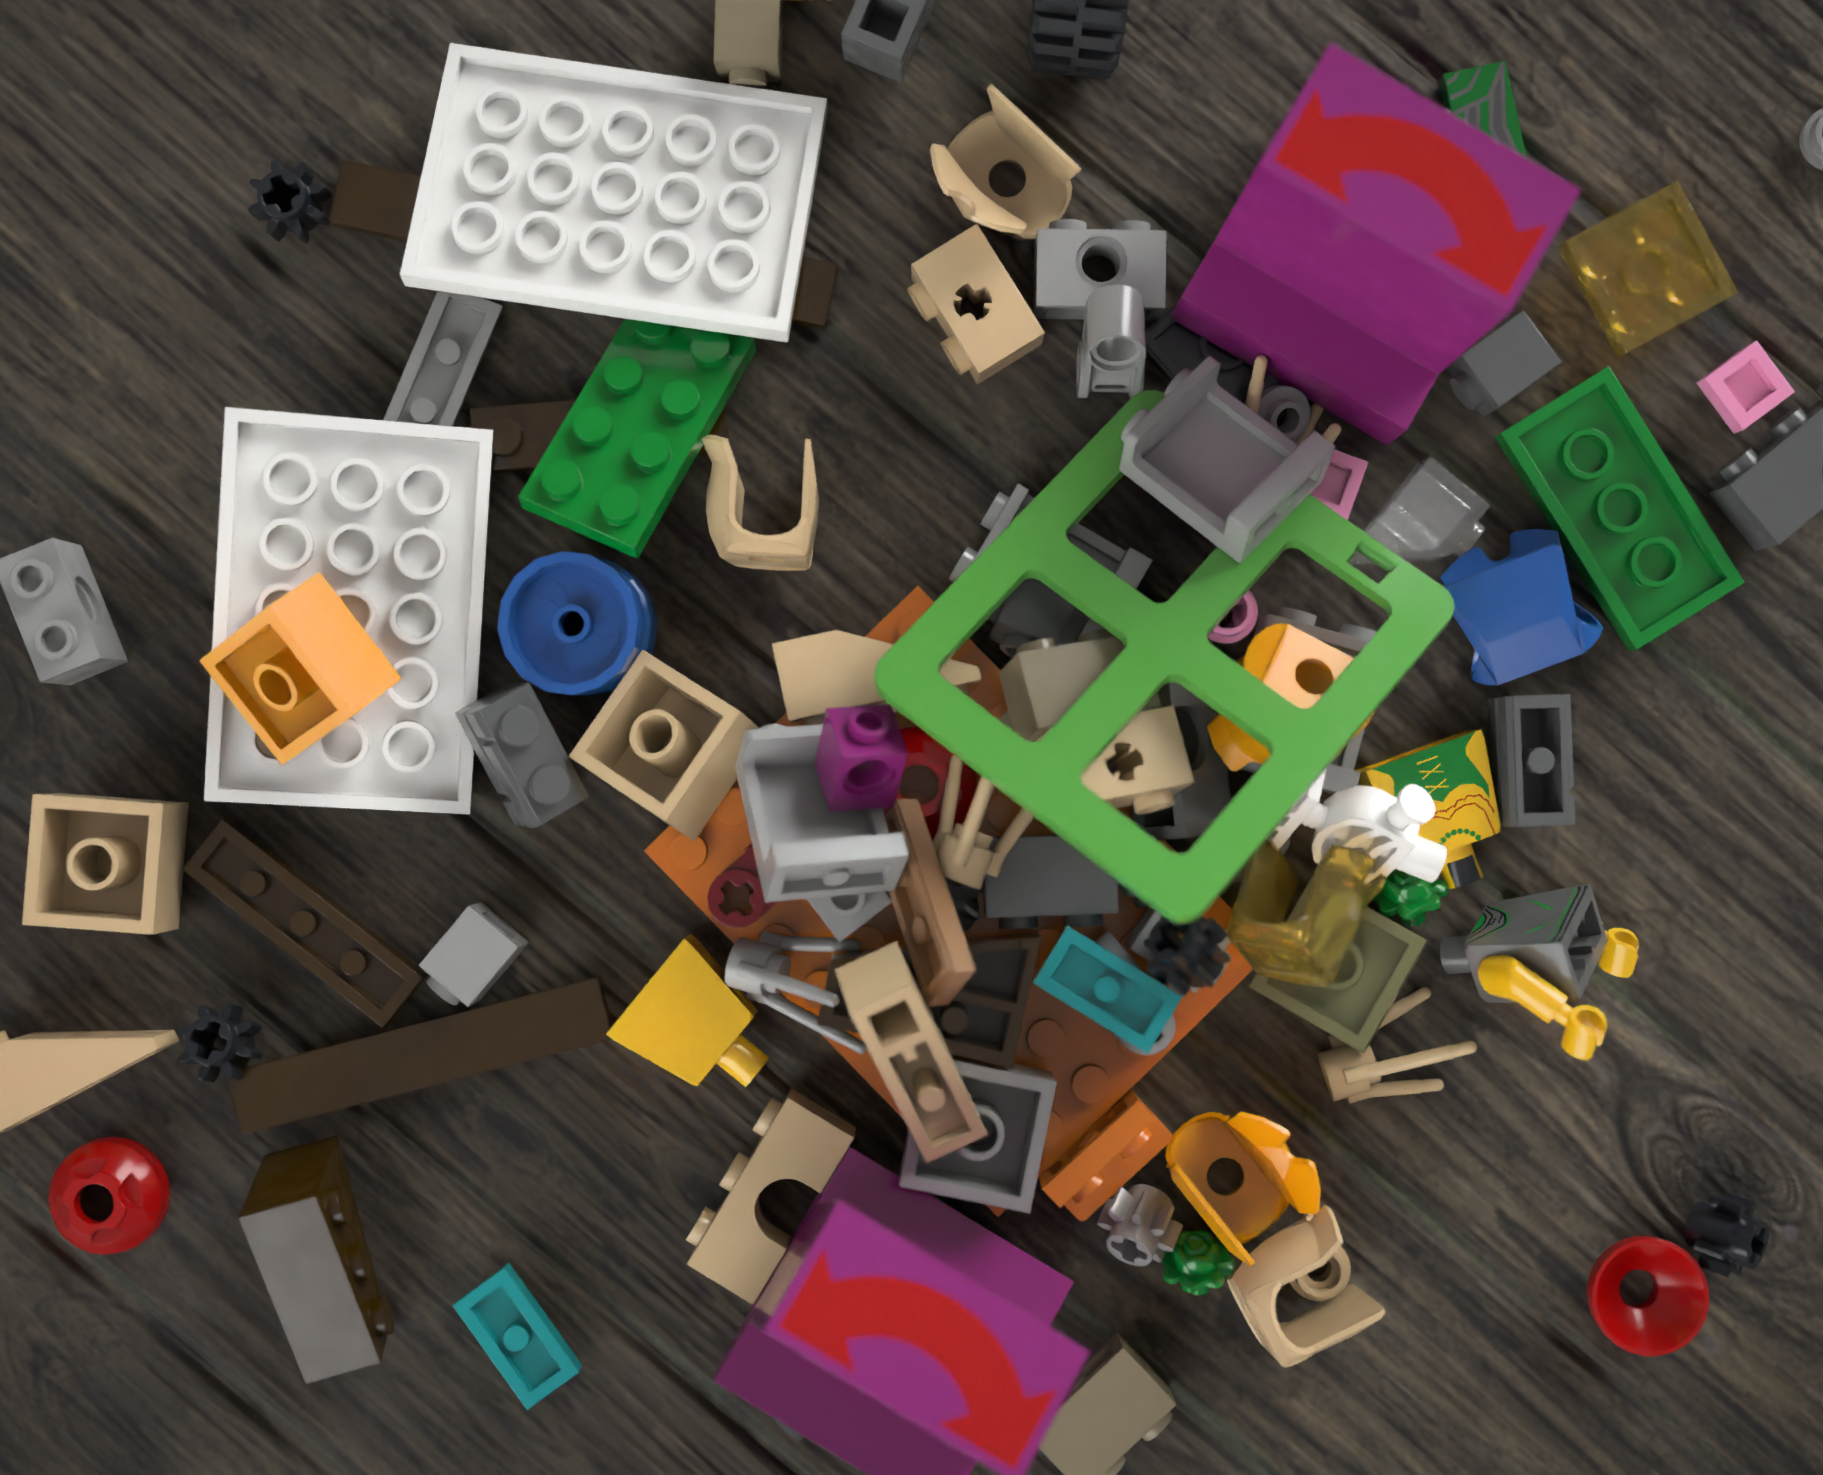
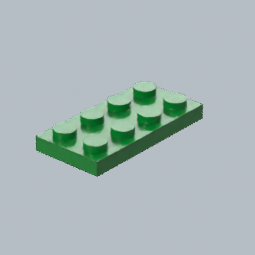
[518,319,756,559]
[1495,366,1745,651]

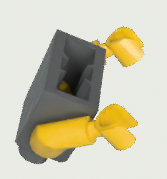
[1440,884,1639,1060]

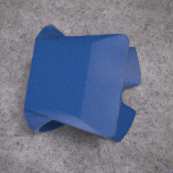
[1440,529,1603,686]

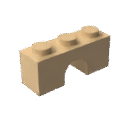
[686,1088,856,1305]

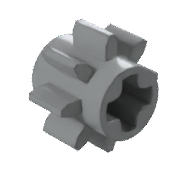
[1097,1184,1183,1266]

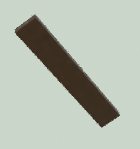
[228,976,613,1135]

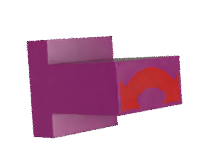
[1170,43,1581,446]
[711,1147,1090,1475]

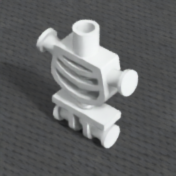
[1267,768,1447,895]

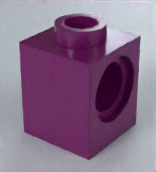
[814,704,908,812]

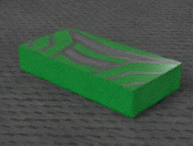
[1438,61,1527,158]

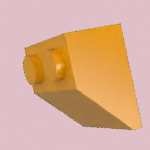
[199,572,402,765]

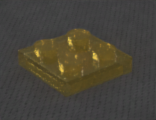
[1558,181,1738,357]

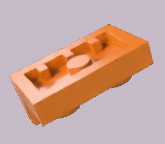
[1038,1089,1173,1221]

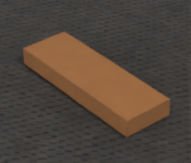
[885,799,976,1006]

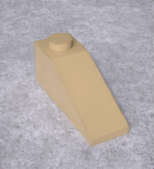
[835,941,988,1163]
[0,1030,180,1133]

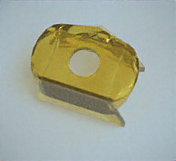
[1227,837,1386,987]

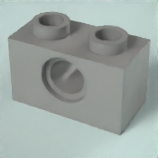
[1033,219,1167,321]
[0,537,128,685]

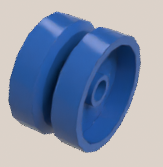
[497,551,658,696]

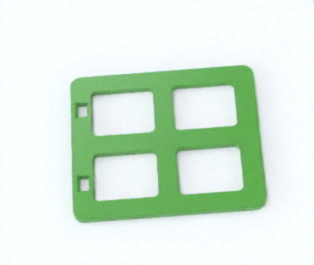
[874,390,1454,923]

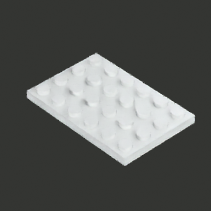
[400,43,827,342]
[204,407,493,814]

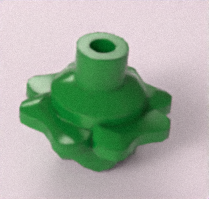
[1368,869,1449,927]
[1160,1229,1236,1295]

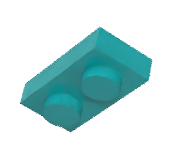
[1033,926,1183,1054]
[452,1263,583,1410]

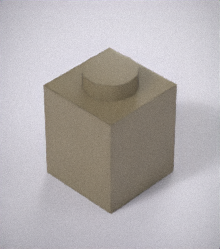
[714,0,784,89]

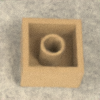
[568,650,759,841]
[22,793,189,935]

